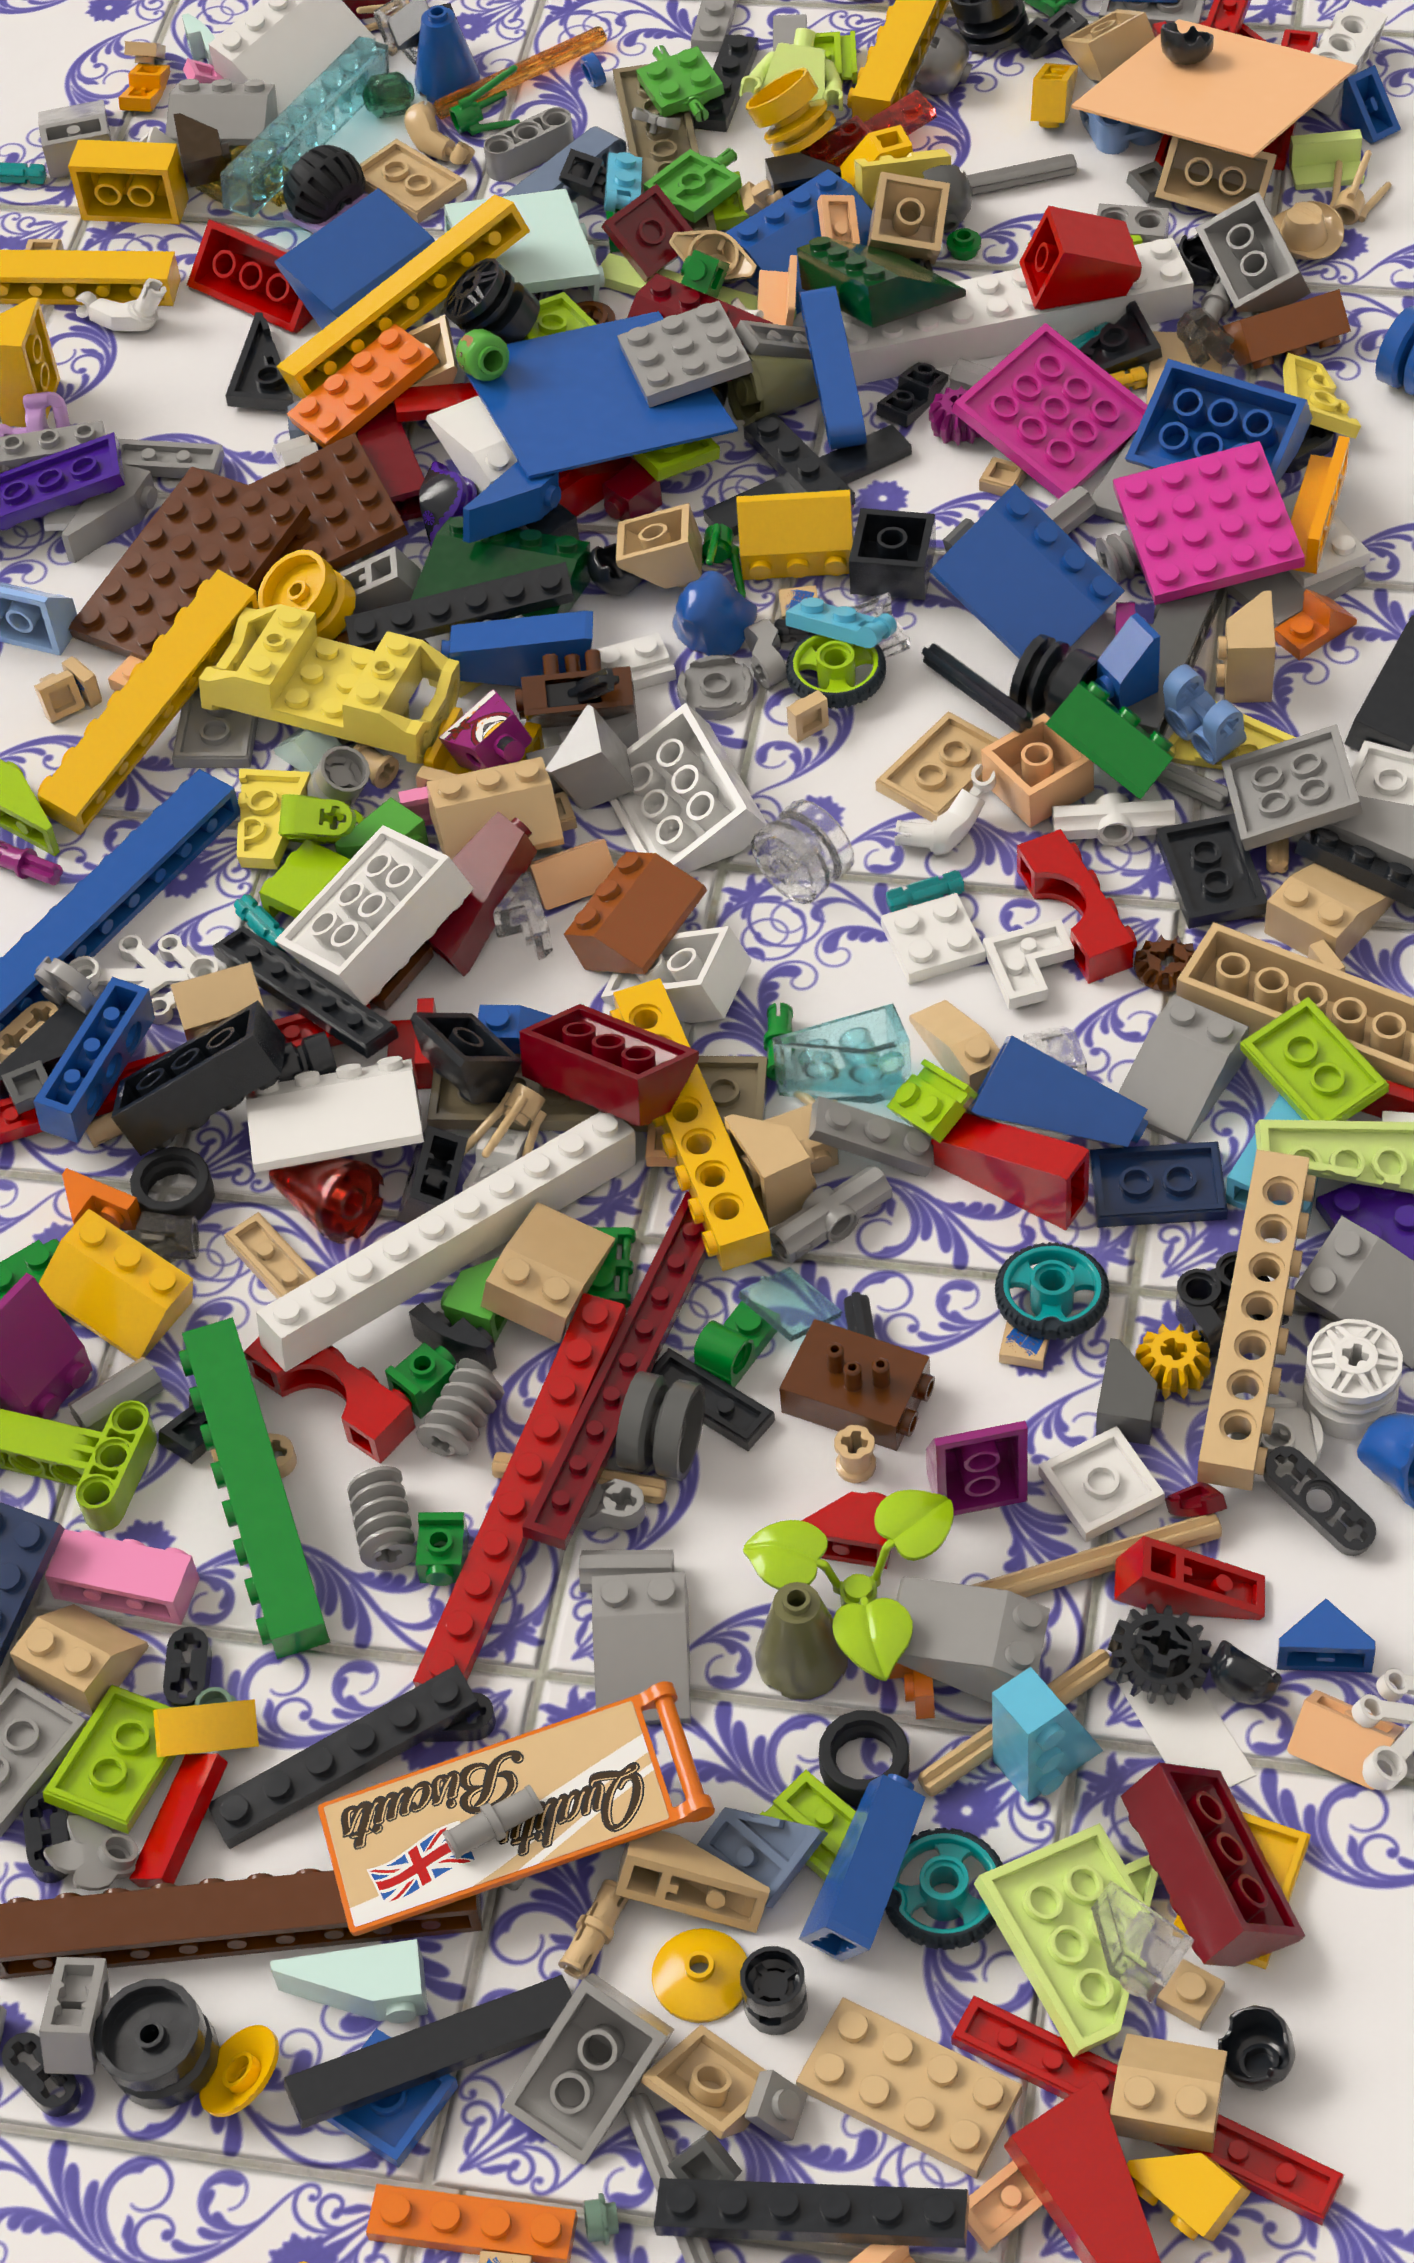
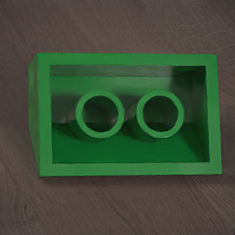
[1045,681,1175,800]

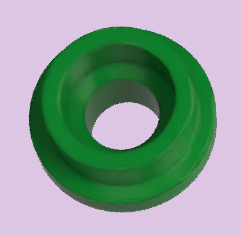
[946,228,981,261]

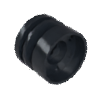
[950,0,1029,53]
[444,258,540,344]
[1009,634,1100,719]

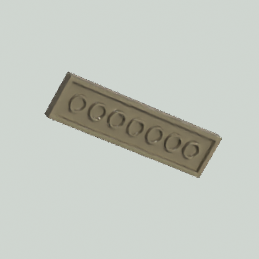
[612,64,717,231]
[427,1054,767,1132]

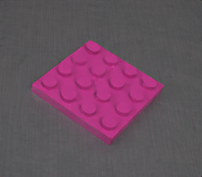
[951,323,1148,499]
[1113,441,1305,605]

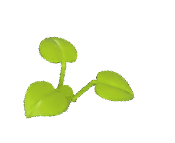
[743,1489,954,1681]

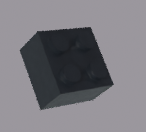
[849,508,936,600]

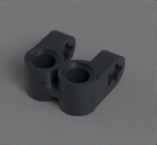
[1175,1251,1289,1358]

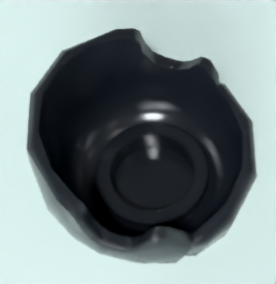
[1161,22,1214,65]
[1178,233,1219,285]
[587,543,643,596]
[1210,1640,1282,1705]
[1218,2005,1296,2091]

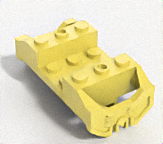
[199,604,460,764]

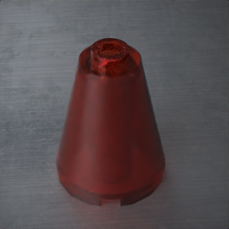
[269,1157,384,1244]

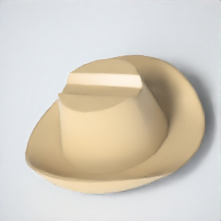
[1273,201,1344,260]

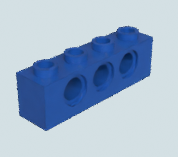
[33,976,155,1143]

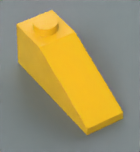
[1030,63,1078,128]

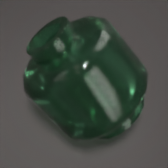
[362,71,415,118]

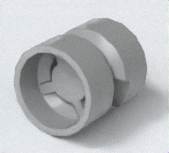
[307,746,370,807]

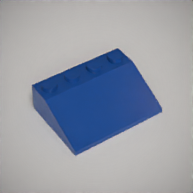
[725,169,872,315]
[274,188,435,330]
[1125,359,1313,484]
[929,484,1125,659]

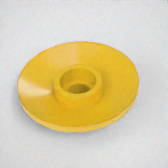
[652,1928,747,2023]
[199,2025,279,2117]

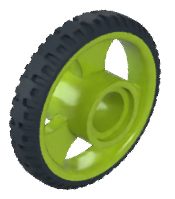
[786,633,886,709]

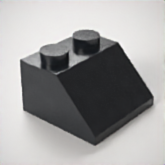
[410,1012,522,1105]

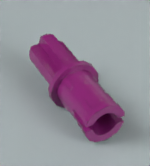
[0,840,63,885]

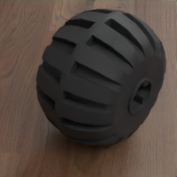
[283,145,365,224]

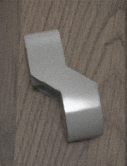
[744,618,787,689]
[576,1478,646,1532]

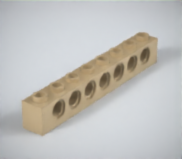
[1197,1149,1316,1491]

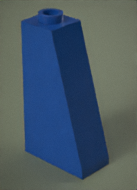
[441,611,593,687]
[967,1035,1148,1147]
[799,1774,926,1962]

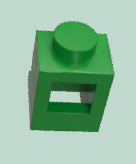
[681,250,730,298]
[385,1342,457,1419]
[415,1512,469,1586]

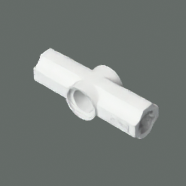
[1052,793,1176,847]

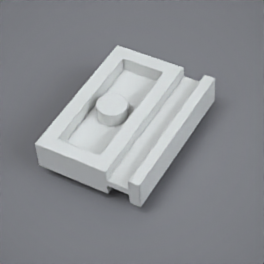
[597,632,676,691]

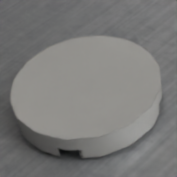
[677,655,754,720]

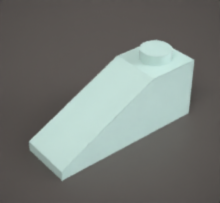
[270,1939,428,2023]

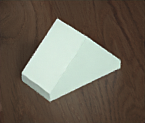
[274,728,342,775]

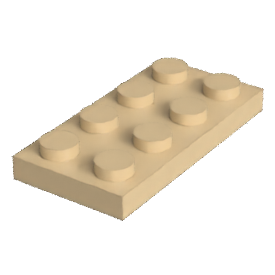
[796,1997,1022,2179]

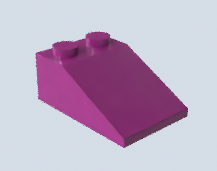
[0,1273,93,1420]
[926,1421,1028,1516]

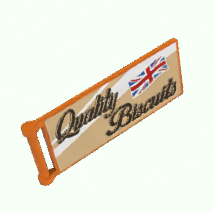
[318,1681,715,1936]

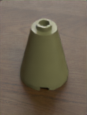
[727,354,819,427]
[755,1582,848,1700]

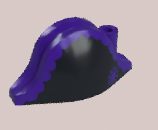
[419,461,477,547]

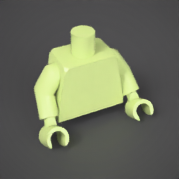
[739,28,843,111]

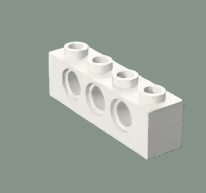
[1310,0,1388,116]

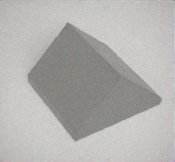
[545,704,634,810]

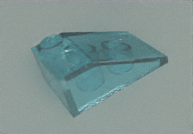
[772,1003,911,1104]

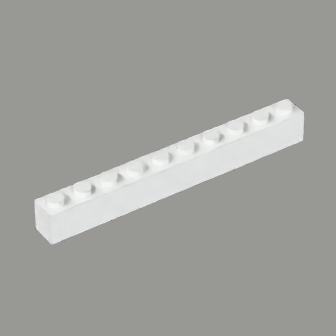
[256,1112,636,1372]

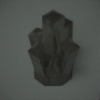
[1177,307,1235,368]
[123,1211,200,1263]

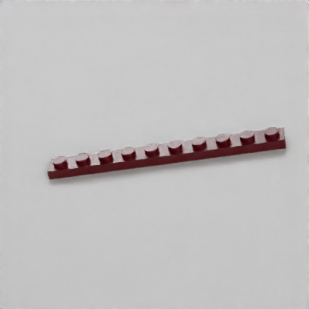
[522,1191,707,1550]

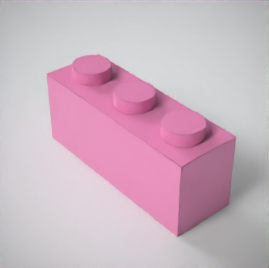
[45,1529,200,1625]

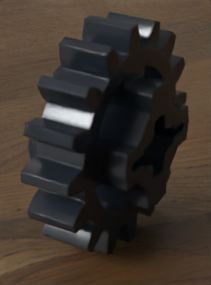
[1108,1604,1212,1705]

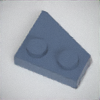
[697,1807,828,1908]

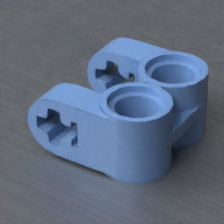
[1079,110,1162,155]
[1163,664,1247,765]

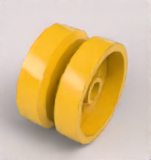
[258,550,356,640]

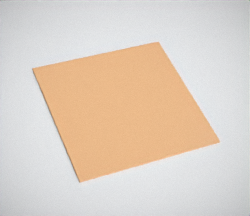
[1071,19,1358,158]

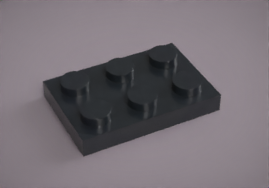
[1156,814,1267,929]

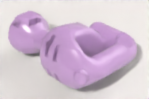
[0,392,70,437]

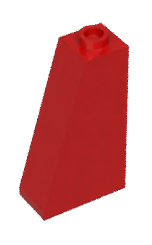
[931,1113,1089,1231]
[1004,2079,1161,2263]

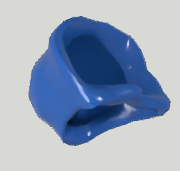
[672,571,757,656]
[1357,1412,1414,1509]

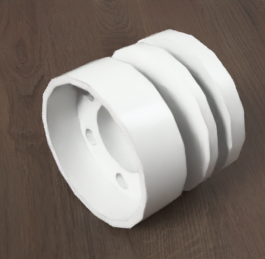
[1302,1319,1403,1440]

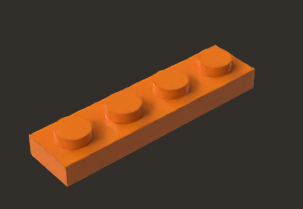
[366,2184,578,2263]

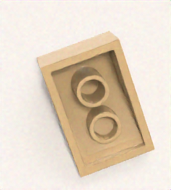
[1264,862,1396,961]
[481,1202,616,1343]

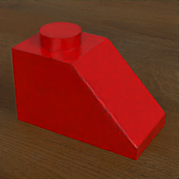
[801,1491,891,1569]

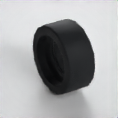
[130,1146,215,1230]
[819,1710,910,1806]

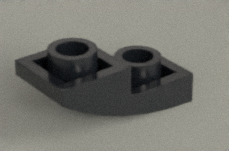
[876,362,949,428]
[409,1302,497,1372]

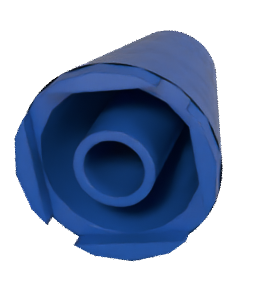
[414,5,481,104]

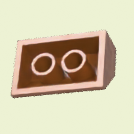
[1216,289,1351,369]
[563,852,707,975]

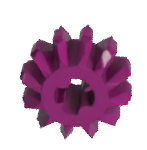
[929,385,983,446]

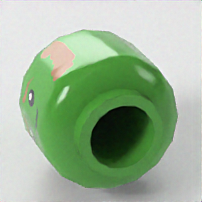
[456,329,510,381]

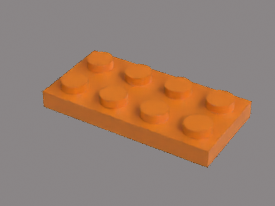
[287,324,439,448]

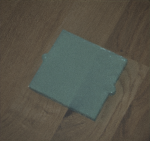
[738,1267,842,1342]

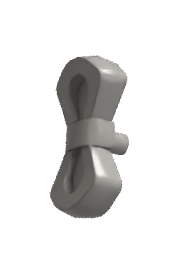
[632,106,681,134]

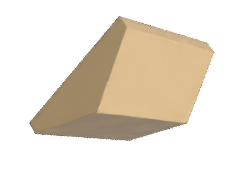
[641,2025,767,2140]

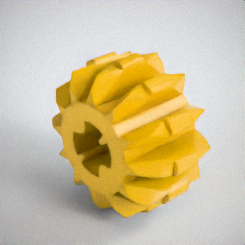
[1135,1323,1211,1400]

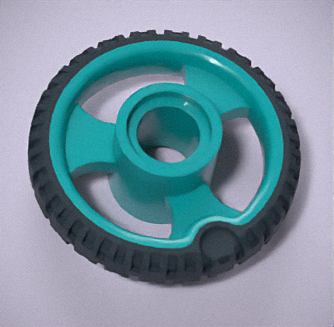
[995,1242,1110,1340]
[885,1828,1003,1950]

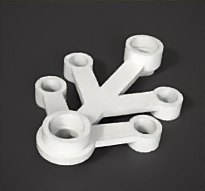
[69,934,223,1025]
[1352,1668,1414,1790]

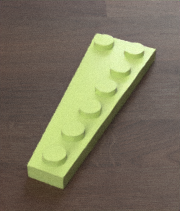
[1255,1119,1414,1194]

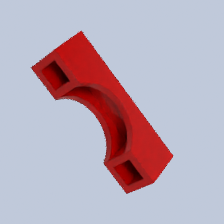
[1017,829,1137,984]
[244,1337,416,1464]

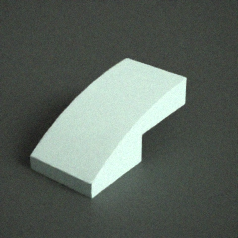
[182,13,215,65]

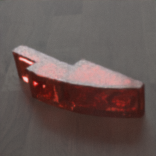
[800,90,937,167]

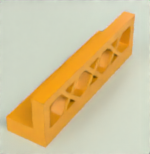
[1291,436,1350,574]

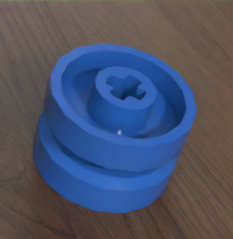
[1375,306,1414,396]

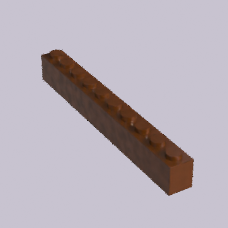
[0,1868,482,1979]

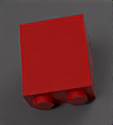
[1019,205,1142,310]

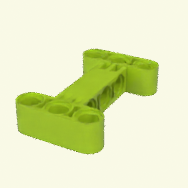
[0,1400,158,1532]

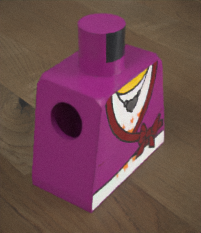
[438,689,532,771]

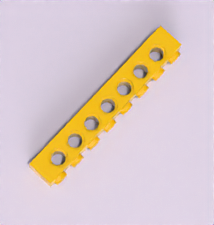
[609,978,772,1271]

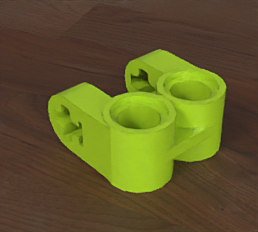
[278,794,365,845]

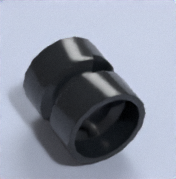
[278,1031,337,1083]
[740,1946,808,2035]

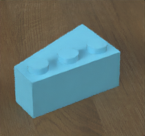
[992,1667,1103,1802]

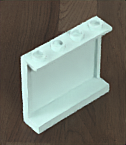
[444,189,605,302]

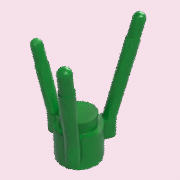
[449,65,520,136]
[702,523,746,598]

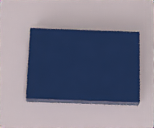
[1089,1141,1228,1228]

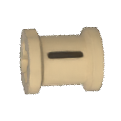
[353,743,399,789]
[834,1425,876,1483]

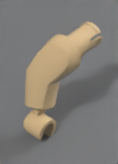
[404,101,475,165]

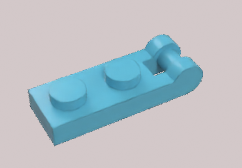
[604,152,643,212]
[786,597,897,648]

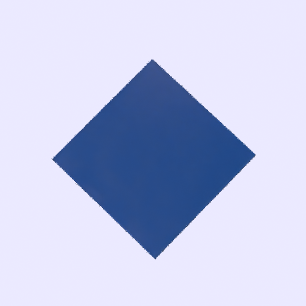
[465,311,738,479]

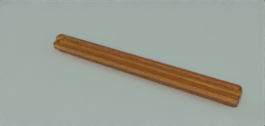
[433,26,607,119]

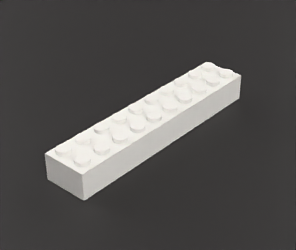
[841,237,1194,385]

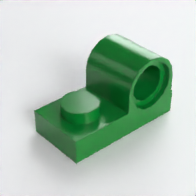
[694,1299,780,1388]

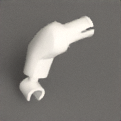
[75,278,167,331]
[895,764,996,855]

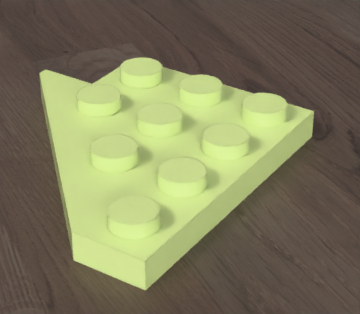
[974,1823,1158,2058]

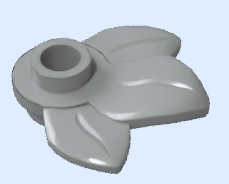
[43,1815,139,1891]

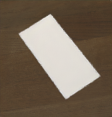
[1112,1668,1256,1787]

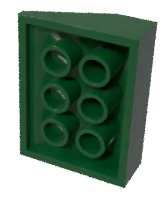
[797,236,966,328]
[411,516,590,620]

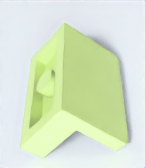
[1289,129,1365,190]

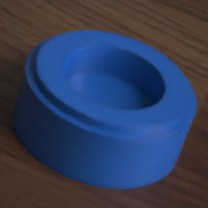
[580,52,606,88]

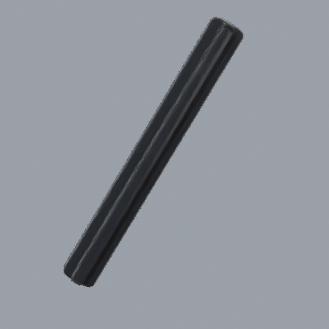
[921,643,1033,733]

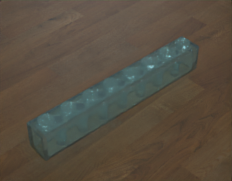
[220,36,389,218]

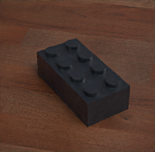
[111,1000,286,1156]

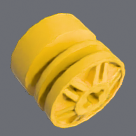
[745,68,836,157]

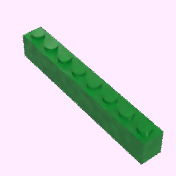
[178,1317,331,1659]

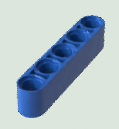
[799,286,867,450]

